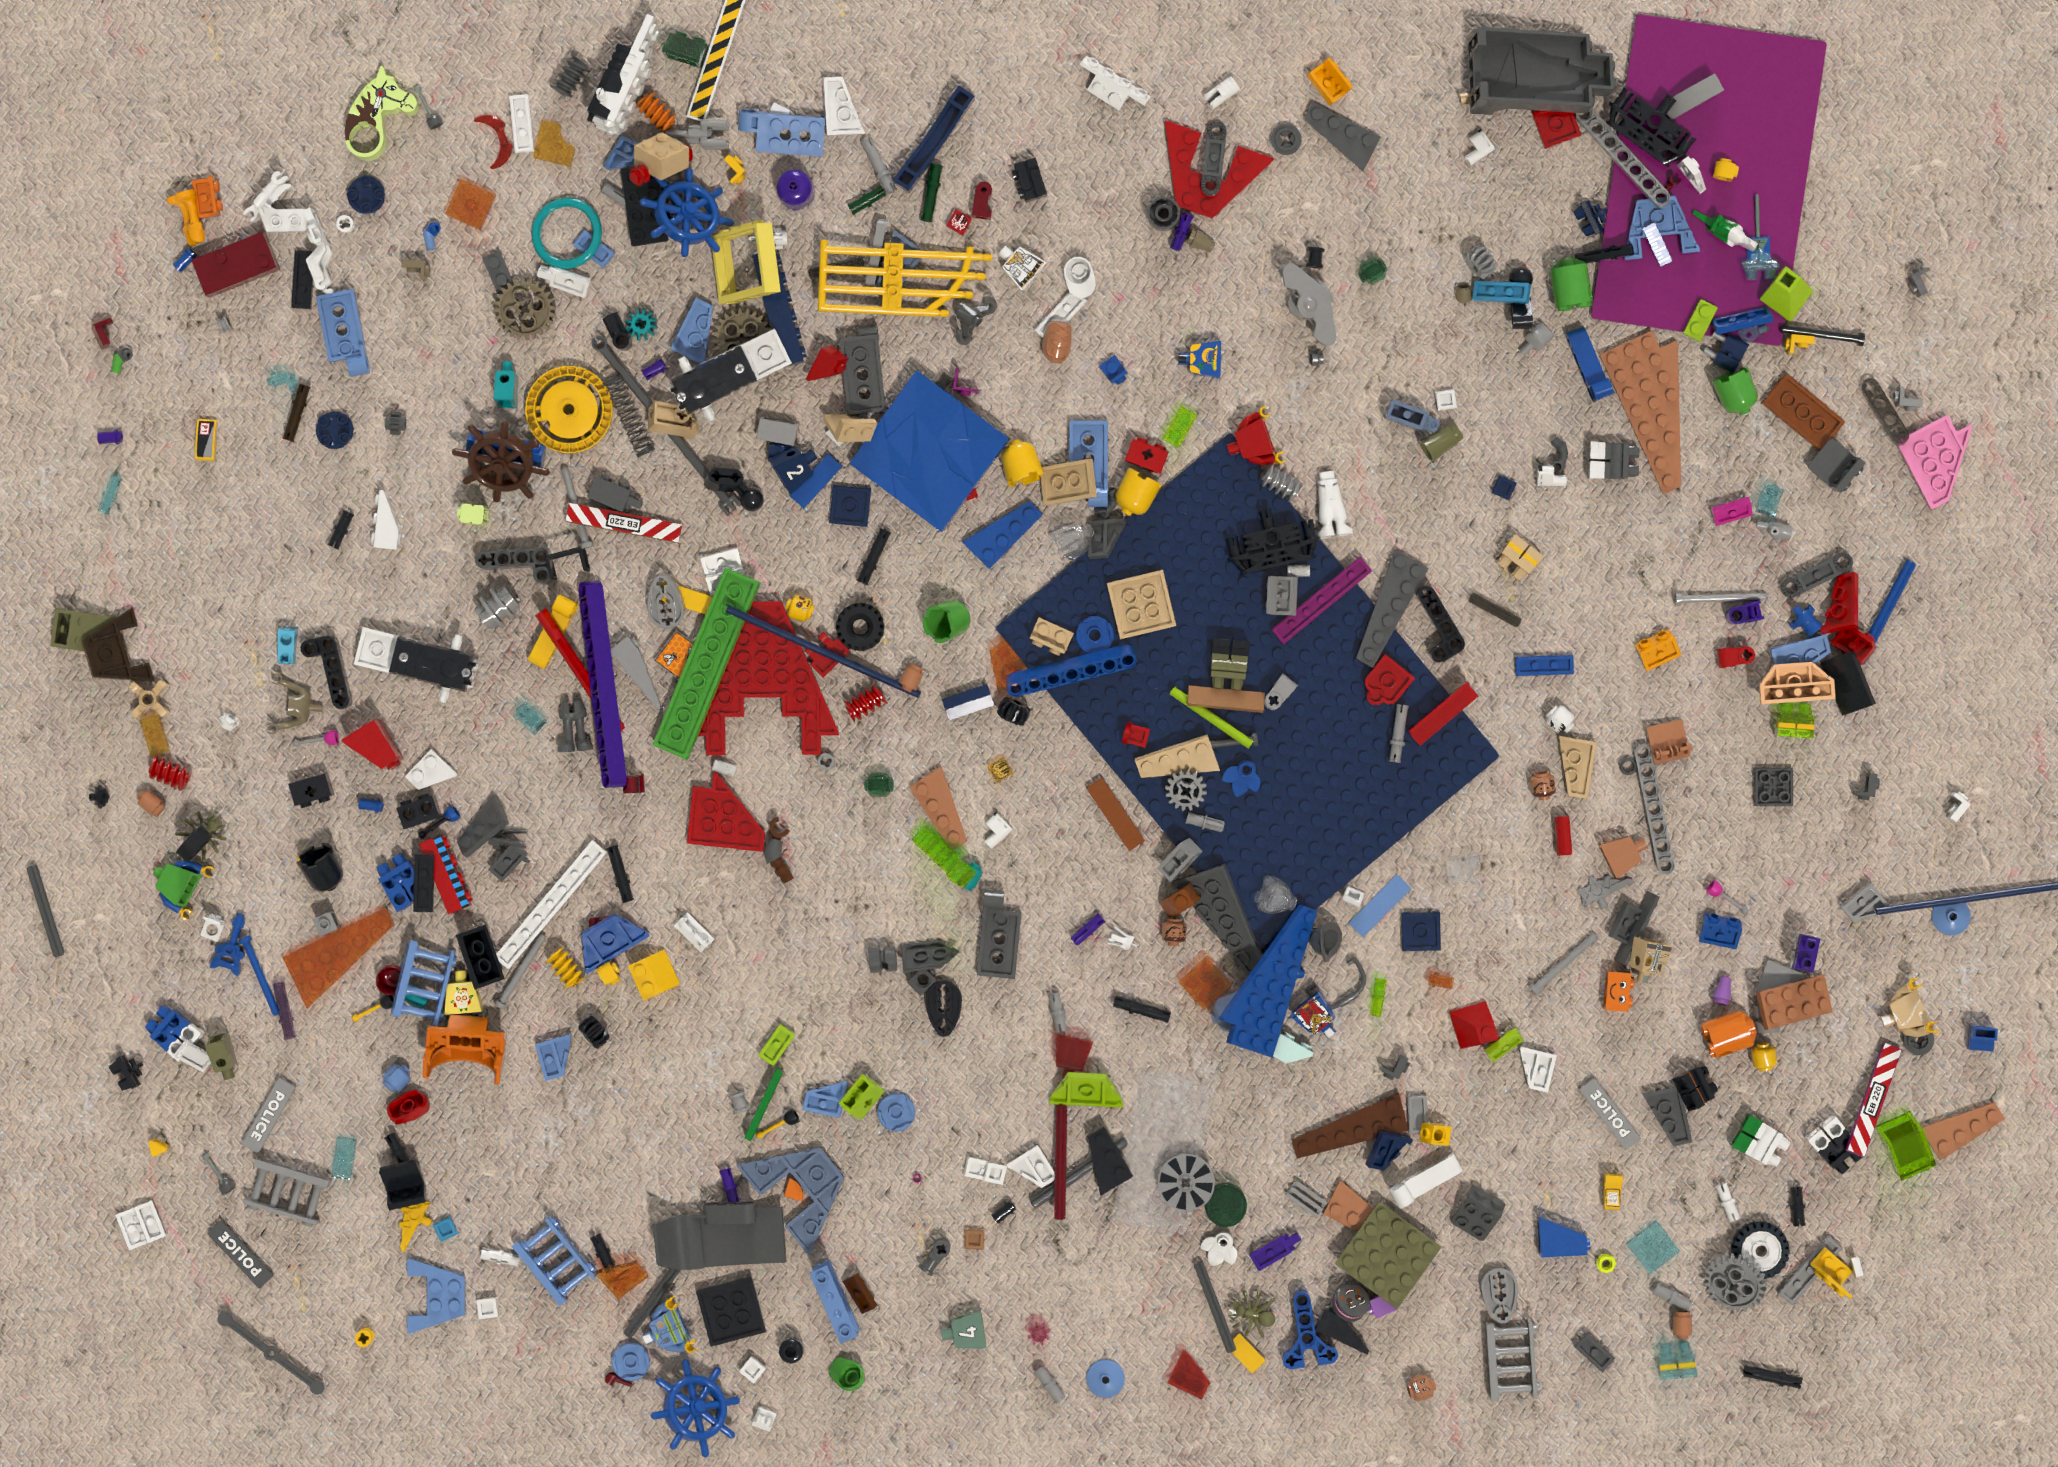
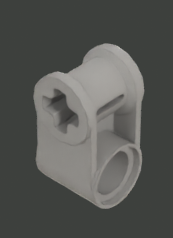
[1264,674,1298,710]

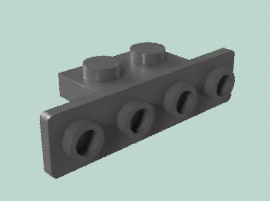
[1608,891,1660,966]

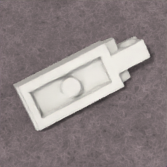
[537,265,591,298]

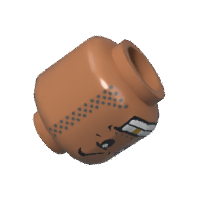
[1406,1374,1436,1402]

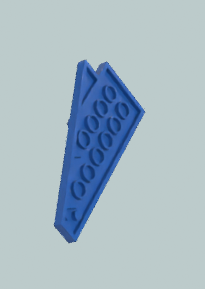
[1218,905,1317,1058]

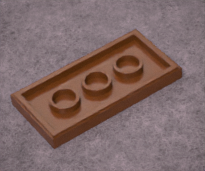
[1761,373,1845,451]

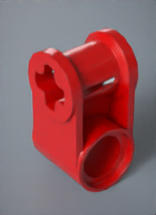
[1717,646,1755,668]

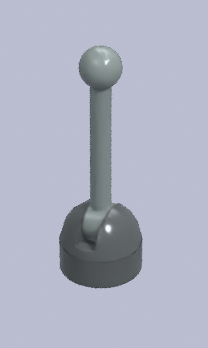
[414,86,443,130]
[202,1153,236,1195]

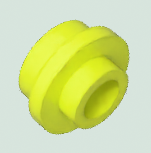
[1596,1254,1616,1273]

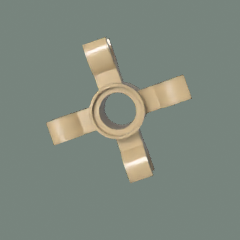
[129,680,170,719]

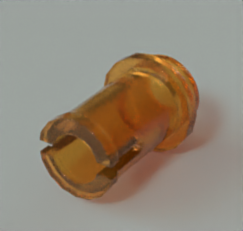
[1428,972,1454,989]

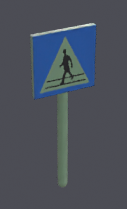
[1747,194,1770,261]

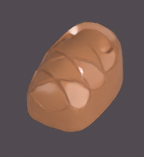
[1042,321,1072,364]

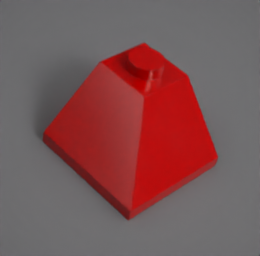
[1449,1001,1499,1049]

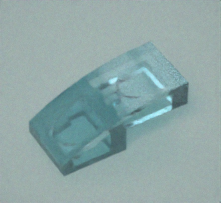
[331,1136,357,1180]

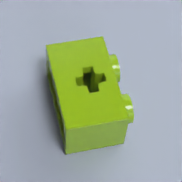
[838,1074,885,1120]

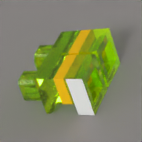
[1774,703,1815,738]

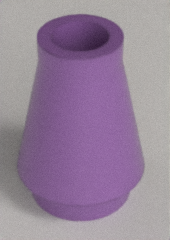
[1712,976,1732,1006]

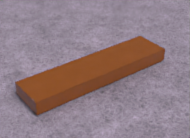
[1086,777,1145,851]

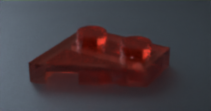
[1167,1349,1210,1400]

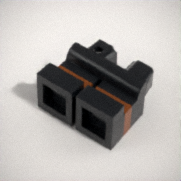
[1672,1066,1718,1111]

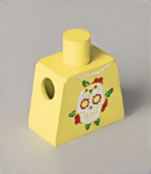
[445,970,484,1015]

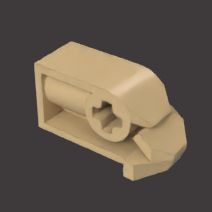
[648,401,700,439]

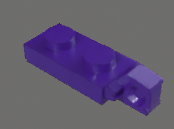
[1249,1232,1301,1271]

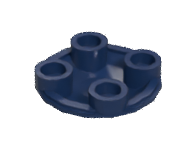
[346,175,386,214]
[316,411,354,449]

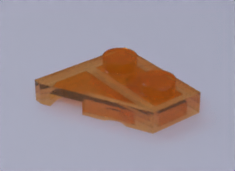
[990,639,1029,692]
[595,1260,649,1299]

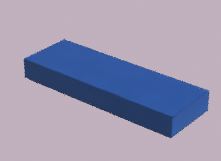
[1711,307,1773,335]
[790,454,843,509]
[1515,655,1574,676]

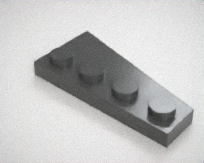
[1304,102,1381,172]

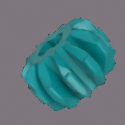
[625,308,658,341]

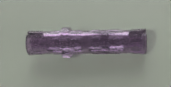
[272,981,296,1040]

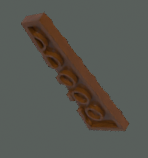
[1292,1093,1408,1159]

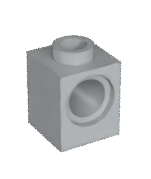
[312,911,341,937]

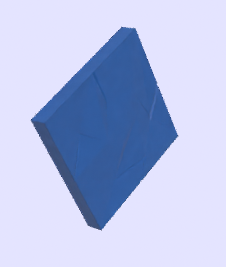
[849,370,1010,532]

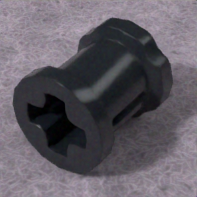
[1306,247,1325,269]

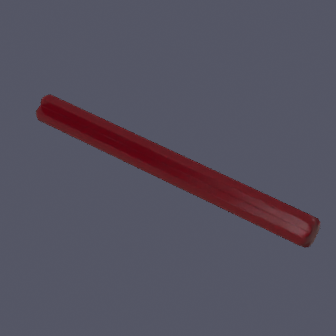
[1054,1105,1067,1220]

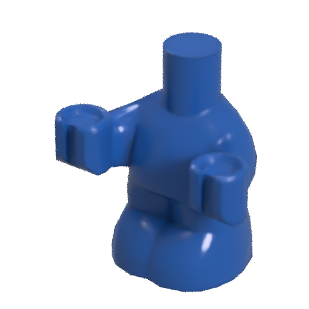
[1789,605,1822,637]

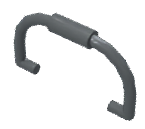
[1306,957,1366,1009]

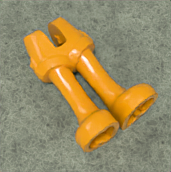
[166,189,205,246]

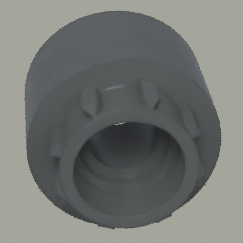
[1147,196,1180,231]

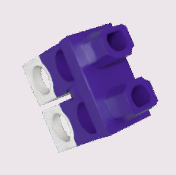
[1789,932,1820,973]

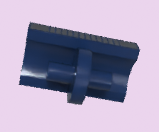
[1573,200,1608,236]

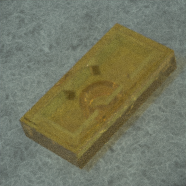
[140,714,170,756]

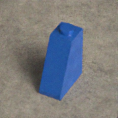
[1537,1217,1590,1258]

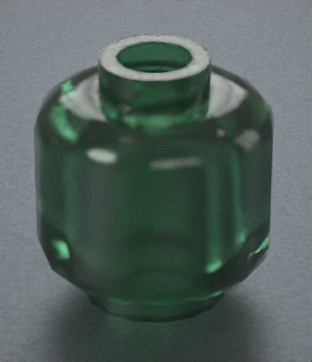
[1358,256,1388,285]
[864,772,894,798]

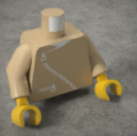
[1881,977,1940,1038]

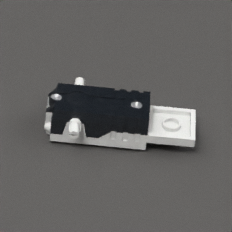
[587,14,660,135]
[669,328,791,422]
[354,627,479,703]

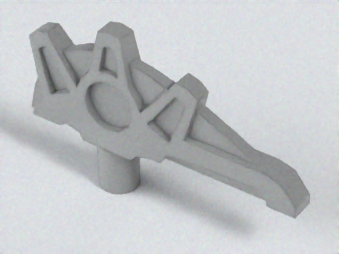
[1577,876,1635,910]

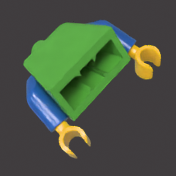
[153,860,214,920]

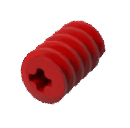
[845,685,888,723]
[149,755,192,791]

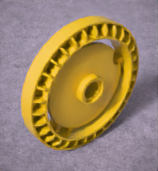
[525,366,614,454]

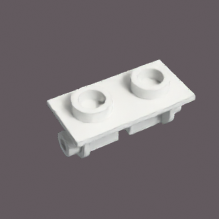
[674,912,714,952]

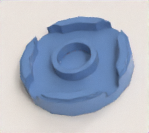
[877,1093,916,1132]
[612,1342,650,1381]

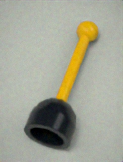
[352,995,394,1022]
[756,1108,800,1139]

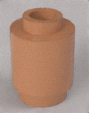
[899,663,924,693]
[137,789,166,817]
[1673,1311,1692,1339]

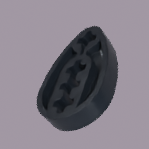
[926,981,962,1037]

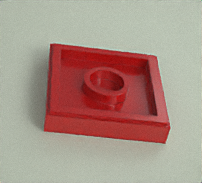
[1532,110,1581,149]

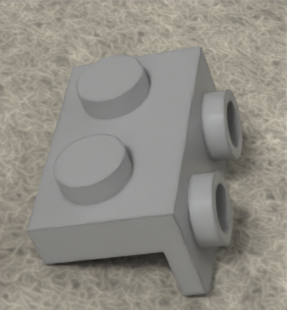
[1265,576,1298,616]

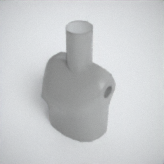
[1519,322,1555,356]
[1755,521,1792,541]

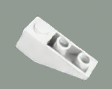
[371,490,401,550]

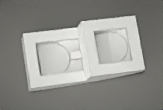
[963,1156,1007,1185]

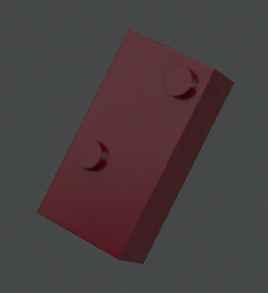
[191,232,281,298]

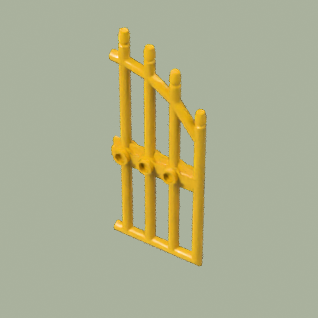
[818,240,992,317]

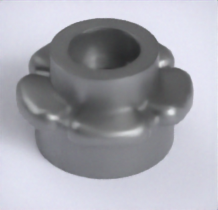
[1310,349,1324,368]

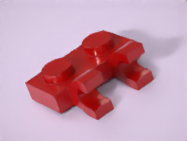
[804,632,850,678]

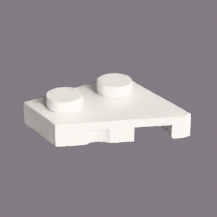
[1677,156,1706,194]
[405,749,459,790]
[1519,1046,1557,1093]
[1006,1145,1055,1188]

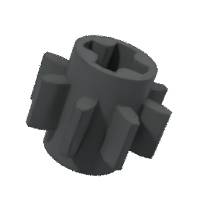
[385,412,406,435]

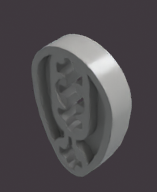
[647,573,686,629]
[1480,1267,1518,1324]

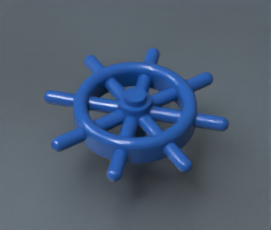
[640,168,734,257]
[651,1359,740,1458]

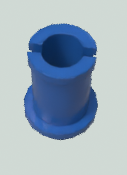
[173,248,197,273]
[358,797,384,814]

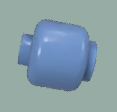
[382,1064,411,1092]

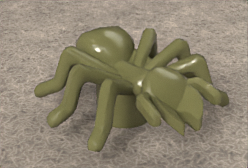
[175,811,227,862]
[1228,1290,1275,1338]

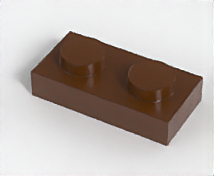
[842,1273,878,1314]

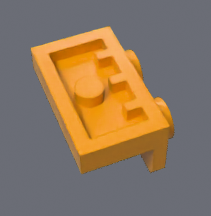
[1634,629,1682,671]

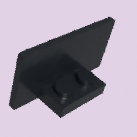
[621,169,671,247]

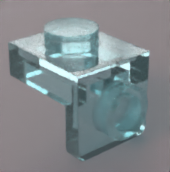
[266,371,298,393]
[1755,484,1784,518]
[513,702,547,735]

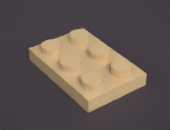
[1040,459,1097,506]

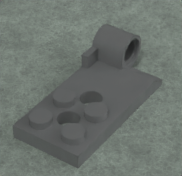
[839,324,886,415]

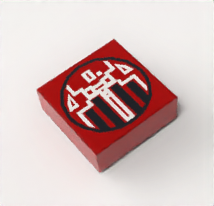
[946,210,972,236]

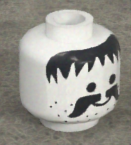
[1546,705,1574,734]

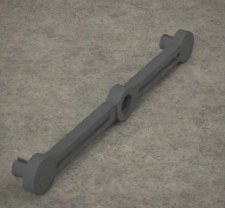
[218,1311,325,1395]

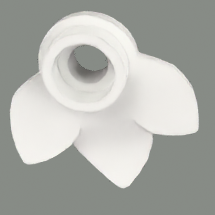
[1200,1232,1237,1266]

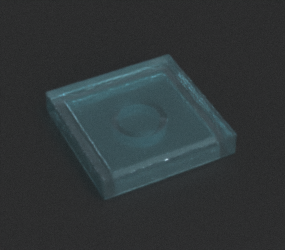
[1626,1220,1680,1274]

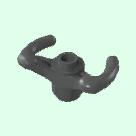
[955,296,997,345]

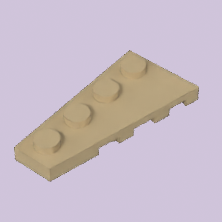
[1135,734,1220,778]

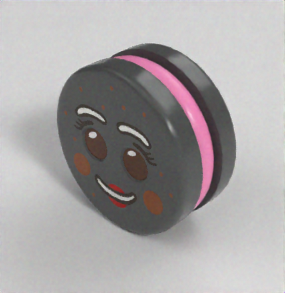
[1332,1283,1370,1322]

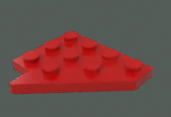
[687,772,766,852]

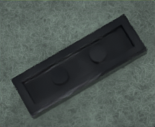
[291,250,313,310]
[413,854,435,912]

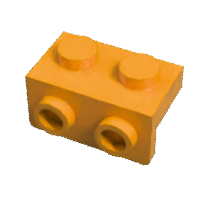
[1307,57,1353,106]

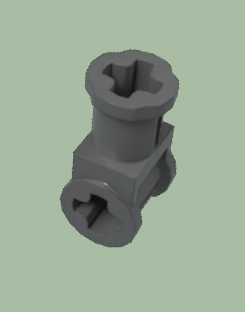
[918,1238,951,1276]

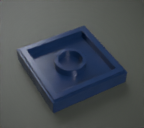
[829,485,872,527]
[1401,912,1441,951]

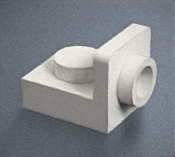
[1947,792,1971,822]

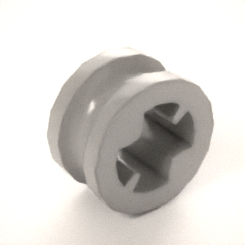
[216,314,233,333]
[817,753,835,770]

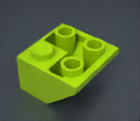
[1759,266,1813,322]

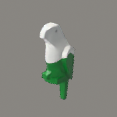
[1692,210,1758,252]

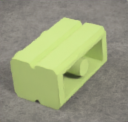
[457,503,489,526]

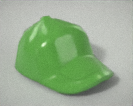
[828,1357,865,1391]

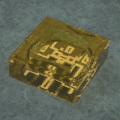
[987,757,1013,783]

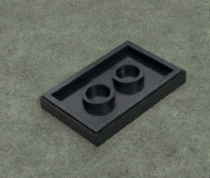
[1820,650,1876,716]

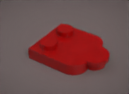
[1365,654,1415,705]

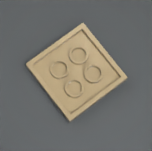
[1107,570,1176,639]

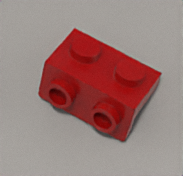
[1831,627,1876,665]

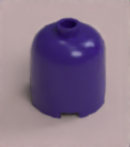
[776,169,815,210]

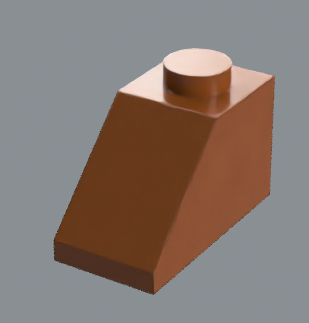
[1159,883,1200,918]

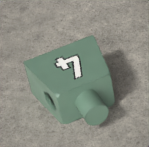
[941,1310,987,1349]

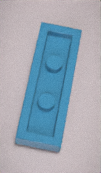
[1472,281,1531,304]

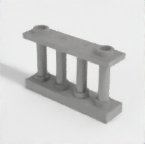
[243,1157,332,1227]
[1485,1319,1540,1402]

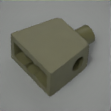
[205,1032,237,1080]

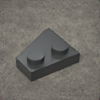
[1088,518,1126,559]

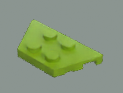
[1049,1072,1123,1108]

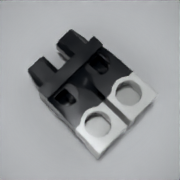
[1804,1114,1863,1174]

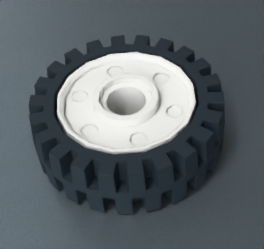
[1731,1221,1790,1279]

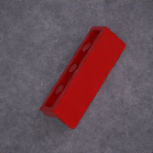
[1407,682,1479,746]

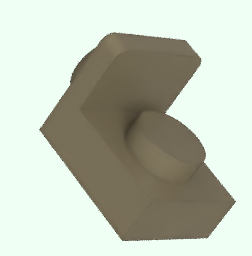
[401,259,431,281]

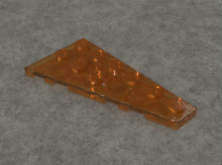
[282,908,395,1009]

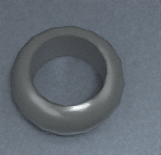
[1619,758,1637,775]

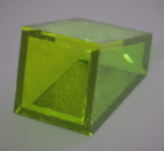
[1875,1111,1936,1181]

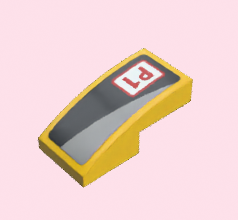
[195,419,218,461]

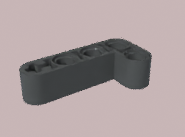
[475,547,553,586]

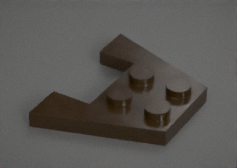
[81,607,154,682]

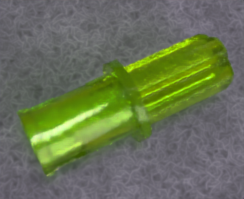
[1370,978,1387,1017]

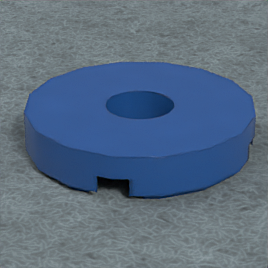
[1076,616,1114,653]

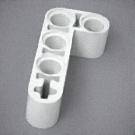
[1389,1153,1463,1209]

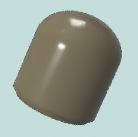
[1456,284,1471,303]

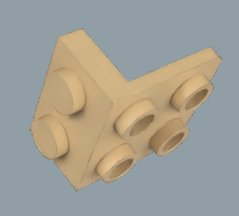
[823,414,877,442]

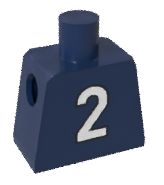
[768,447,818,494]

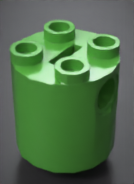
[1549,258,1593,311]

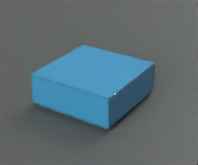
[433,1216,459,1242]

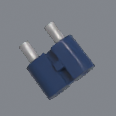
[1703,331,1749,373]

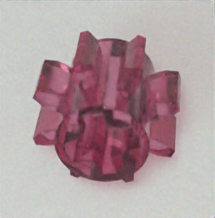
[1028,1322,1051,1346]

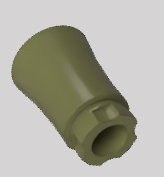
[1419,423,1463,463]

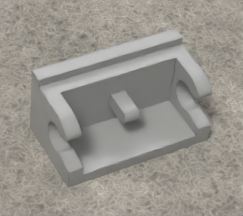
[756,416,799,446]

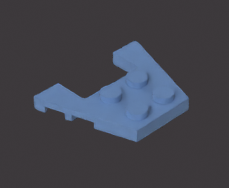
[1624,196,1700,261]
[407,1258,466,1333]

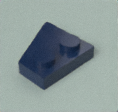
[1365,1131,1413,1171]

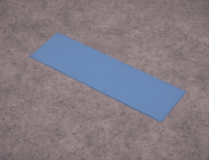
[1349,874,1411,937]

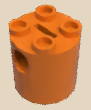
[1701,1010,1757,1058]

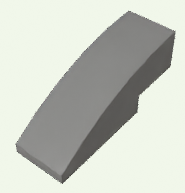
[1666,74,1724,120]

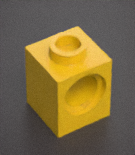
[1419,1122,1452,1146]

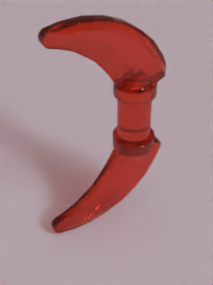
[474,115,513,169]

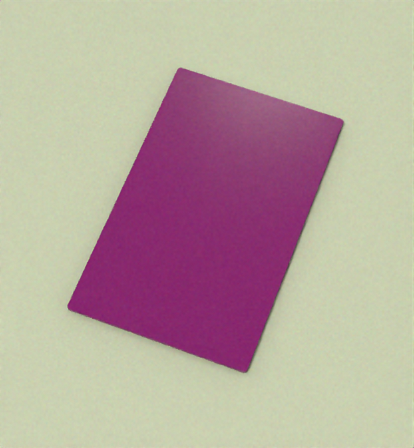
[1591,14,1827,346]

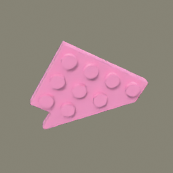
[1895,415,1972,510]

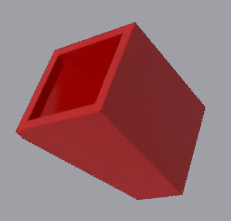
[341,719,404,770]

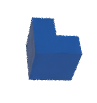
[1967,1025,1998,1052]

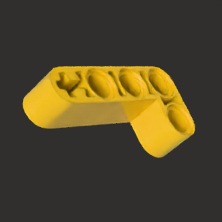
[528,594,579,670]

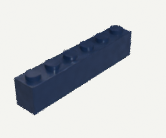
[752,253,807,368]

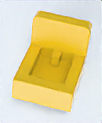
[724,154,747,186]

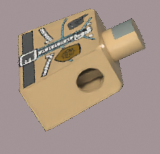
[1630,936,1673,983]

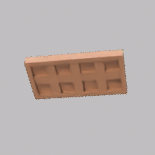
[1756,974,1833,1030]

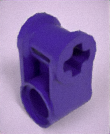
[1725,600,1765,625]

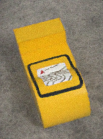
[1603,1173,1623,1210]

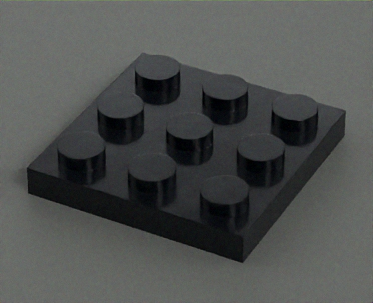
[696,1276,767,1347]

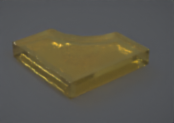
[533,120,576,167]

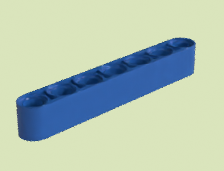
[1005,644,1137,697]

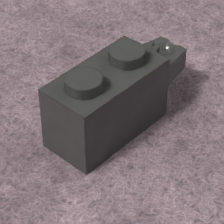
[587,475,643,513]

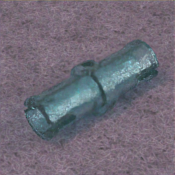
[98,475,123,515]

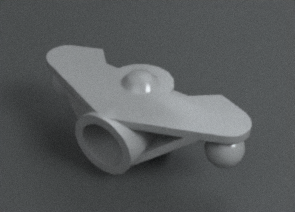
[1279,263,1336,346]

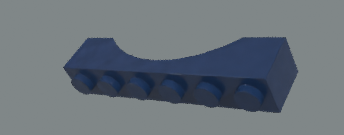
[893,86,975,194]

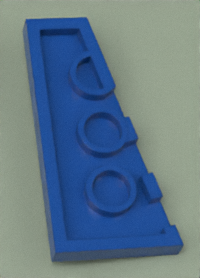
[962,501,1043,569]

